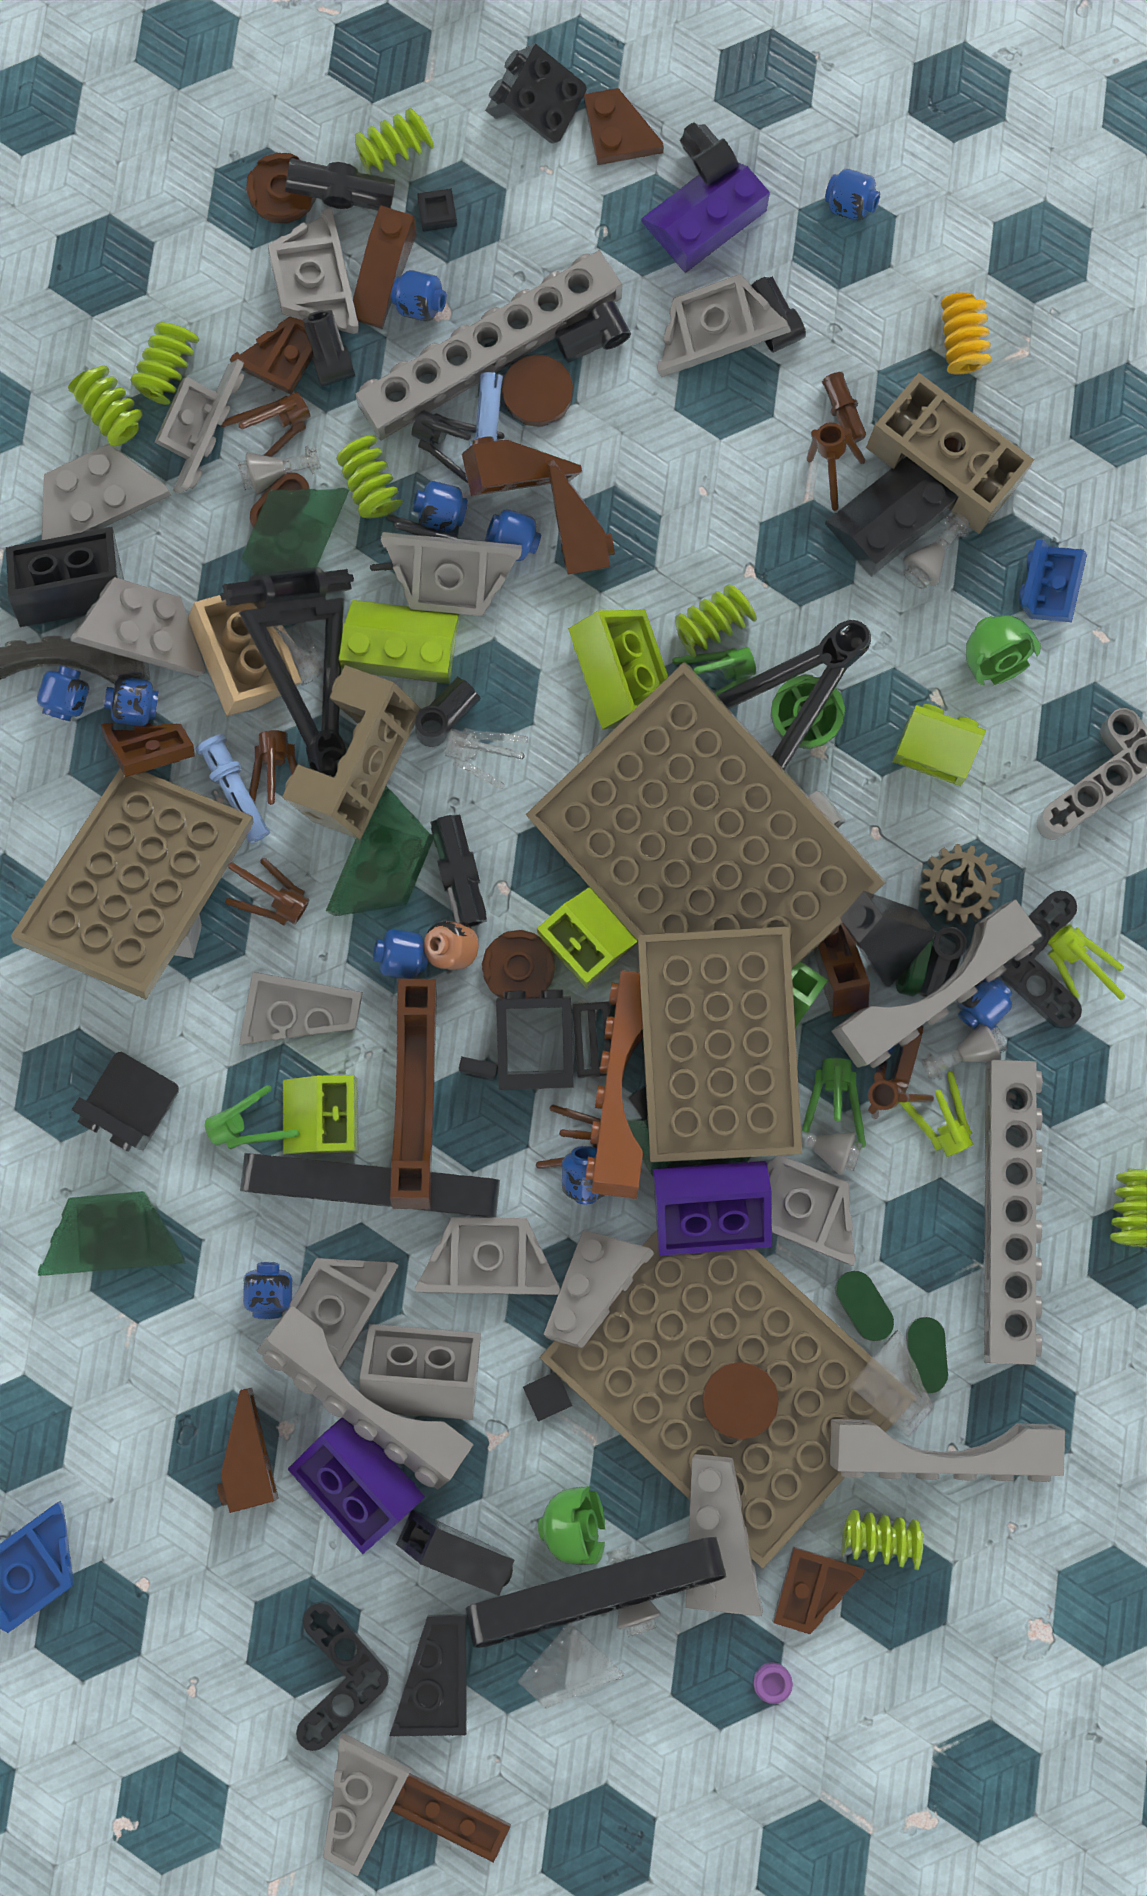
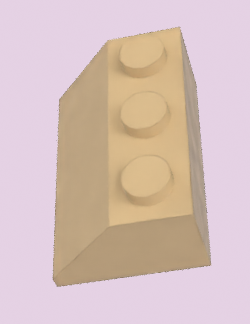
[188,595,302,716]

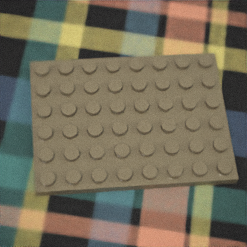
[525,662,887,968]
[539,1230,916,1569]

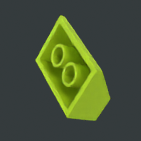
[339,600,459,684]
[568,609,668,730]

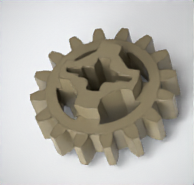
[919,844,1001,925]

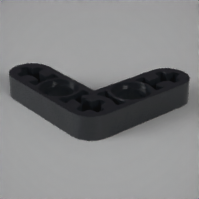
[1000,890,1082,1029]
[296,1601,390,1751]

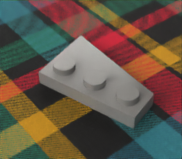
[239,972,363,1045]
[544,1230,654,1349]
[323,1732,411,1876]

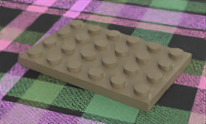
[11,768,254,1000]
[638,926,802,1162]

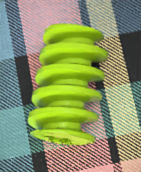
[355,108,434,175]
[130,322,199,405]
[68,365,143,447]
[336,435,403,519]
[675,584,757,658]
[1110,1169,1147,1248]
[841,1509,924,1570]

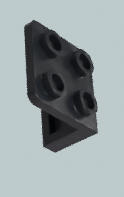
[485,43,587,144]
[72,1052,179,1152]

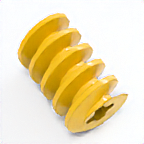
[941,292,992,375]

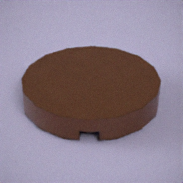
[246,152,316,224]
[502,355,573,427]
[482,930,555,998]
[702,1362,779,1440]

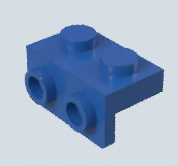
[1019,539,1087,623]

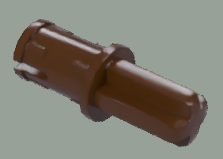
[822,372,866,443]

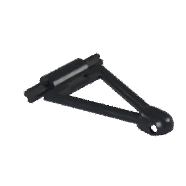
[220,567,354,778]
[716,620,871,770]

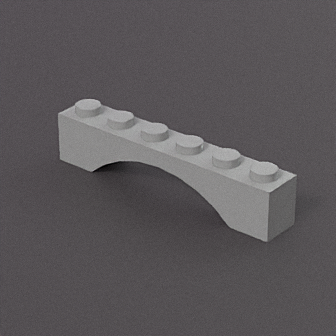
[831,899,1042,1068]
[257,1306,474,1490]
[830,1419,1065,1482]

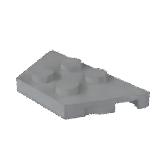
[268,207,359,334]
[657,274,791,377]
[42,444,171,540]
[381,532,522,616]
[71,577,205,677]
[767,1155,856,1266]
[415,1217,560,1295]
[283,1258,400,1369]

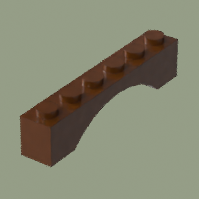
[390,979,437,1209]

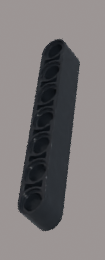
[240,1153,500,1217]
[465,1537,727,1648]

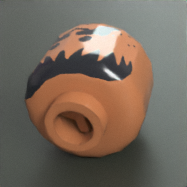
[424,921,479,970]

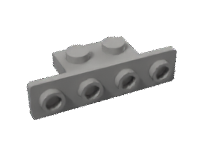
[154,359,244,494]

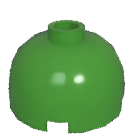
[966,616,1041,685]
[770,674,845,749]
[538,1486,605,1565]

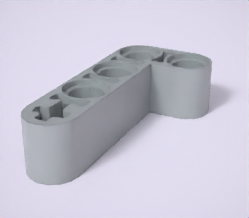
[1037,708,1147,840]

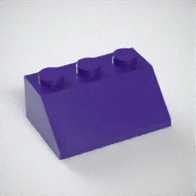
[641,162,770,273]
[653,1161,772,1256]
[288,1417,425,1554]

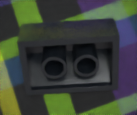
[825,456,958,577]
[6,527,124,627]

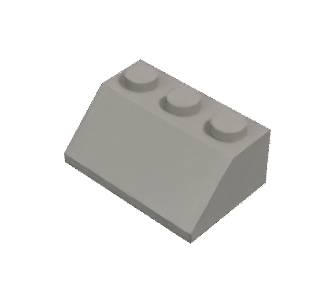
[359,1324,481,1420]

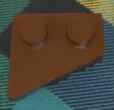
[584,88,664,165]
[230,316,314,395]
[101,723,195,777]
[772,1547,865,1634]

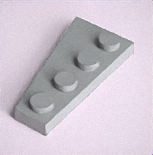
[685,1454,763,1616]

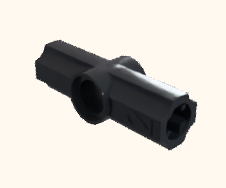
[285,158,395,210]
[430,814,487,927]

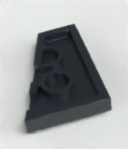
[389,1614,467,1736]

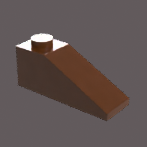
[353,205,417,329]
[462,436,582,496]
[547,460,615,575]
[813,923,870,1017]
[217,1387,279,1513]

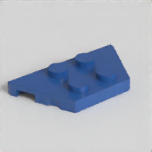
[0,1501,74,1633]

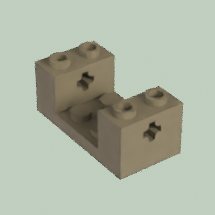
[866,372,1034,534]
[282,665,421,840]

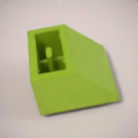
[892,704,986,787]
[537,887,638,989]
[283,1075,358,1155]

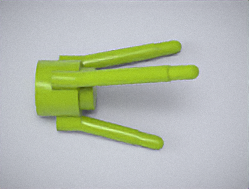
[1047,924,1125,1000]
[900,1071,974,1157]

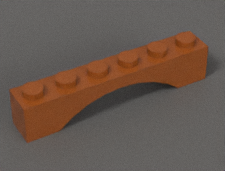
[585,970,643,1199]

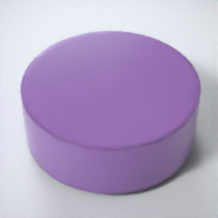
[753,1662,793,1704]

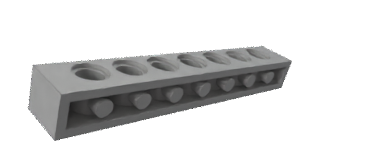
[355,250,622,441]
[984,1060,1043,1365]

